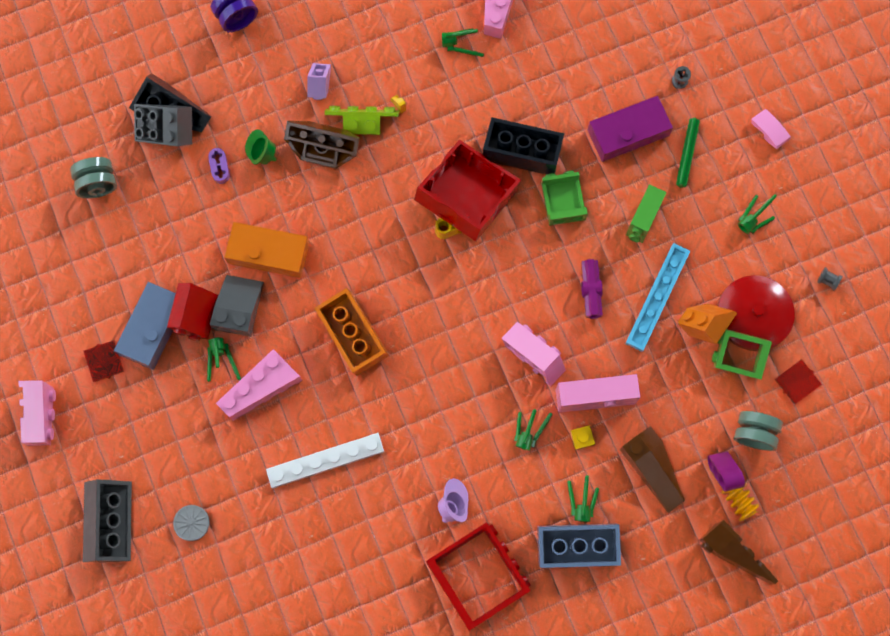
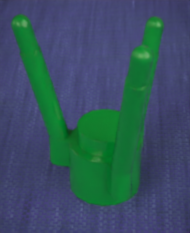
[442,28,484,57]
[738,194,777,234]
[207,337,241,382]
[514,409,552,451]
[567,475,599,522]

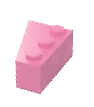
[502,322,566,387]
[19,380,56,446]

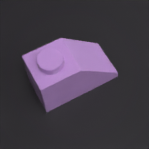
[307,63,331,100]

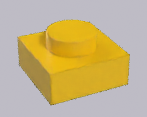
[570,425,595,450]

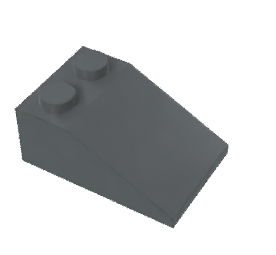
[210,275,264,337]

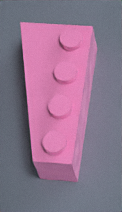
[484,0,513,39]

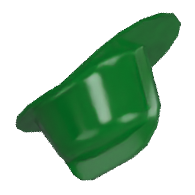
[245,129,277,165]

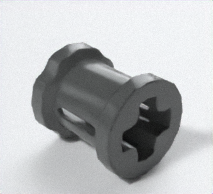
[672,66,691,89]
[817,267,843,291]

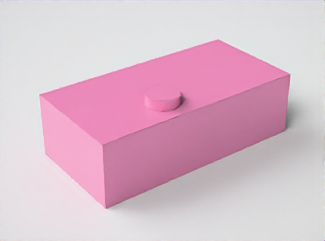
[555,374,640,413]

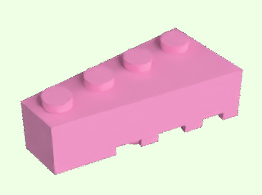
[216,349,302,421]

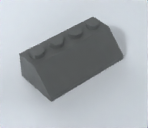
[83,479,132,563]

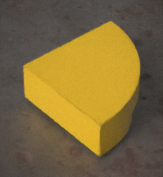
[390,95,406,113]

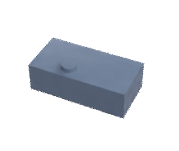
[114,282,176,370]
[537,523,621,568]

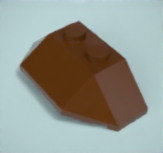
[284,121,360,168]

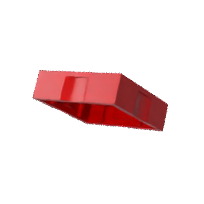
[414,139,521,241]

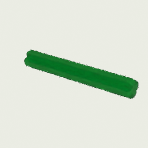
[676,118,700,188]

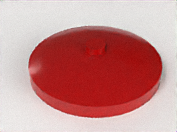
[717,275,795,351]

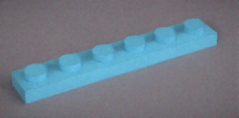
[625,243,690,352]

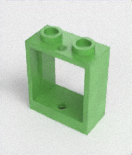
[626,184,667,243]
[712,329,772,379]

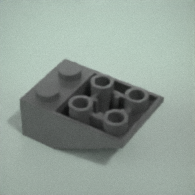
[134,104,192,146]

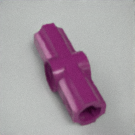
[581,259,603,319]

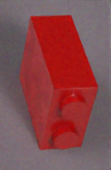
[167,283,218,341]

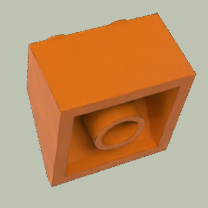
[677,303,737,344]

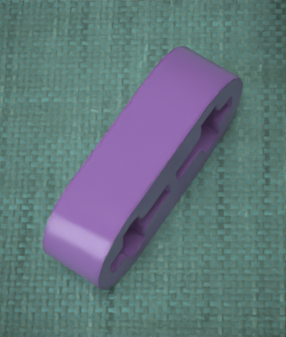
[208,148,230,184]

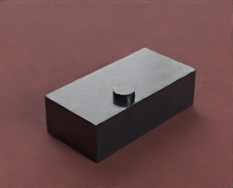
[482,117,564,175]

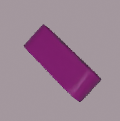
[707,451,745,492]

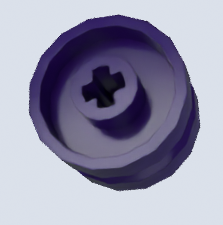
[210,0,258,32]

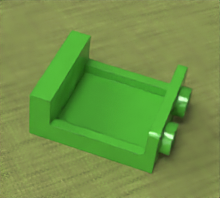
[541,171,588,226]

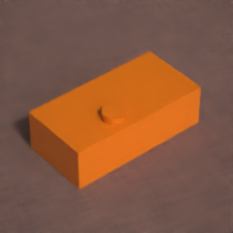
[224,222,310,278]
[315,288,389,376]

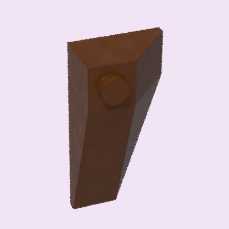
[620,426,684,513]
[700,520,778,585]

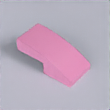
[751,109,791,149]

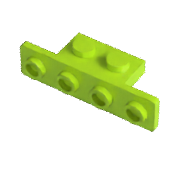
[325,106,399,135]

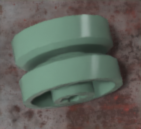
[70,157,117,199]
[734,411,783,451]

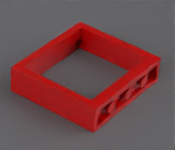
[426,522,531,631]

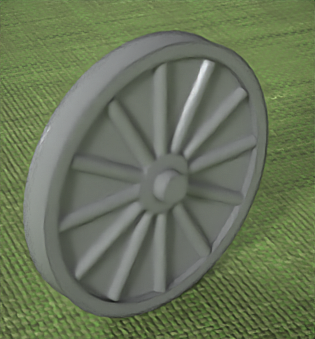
[173,505,210,541]

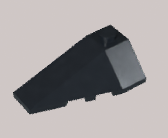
[129,73,212,132]

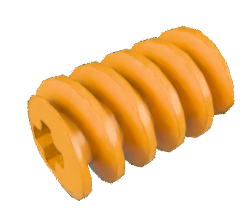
[721,484,759,522]

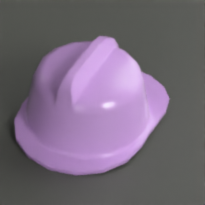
[438,478,469,523]

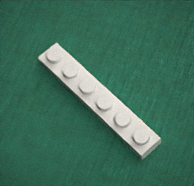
[266,433,384,489]

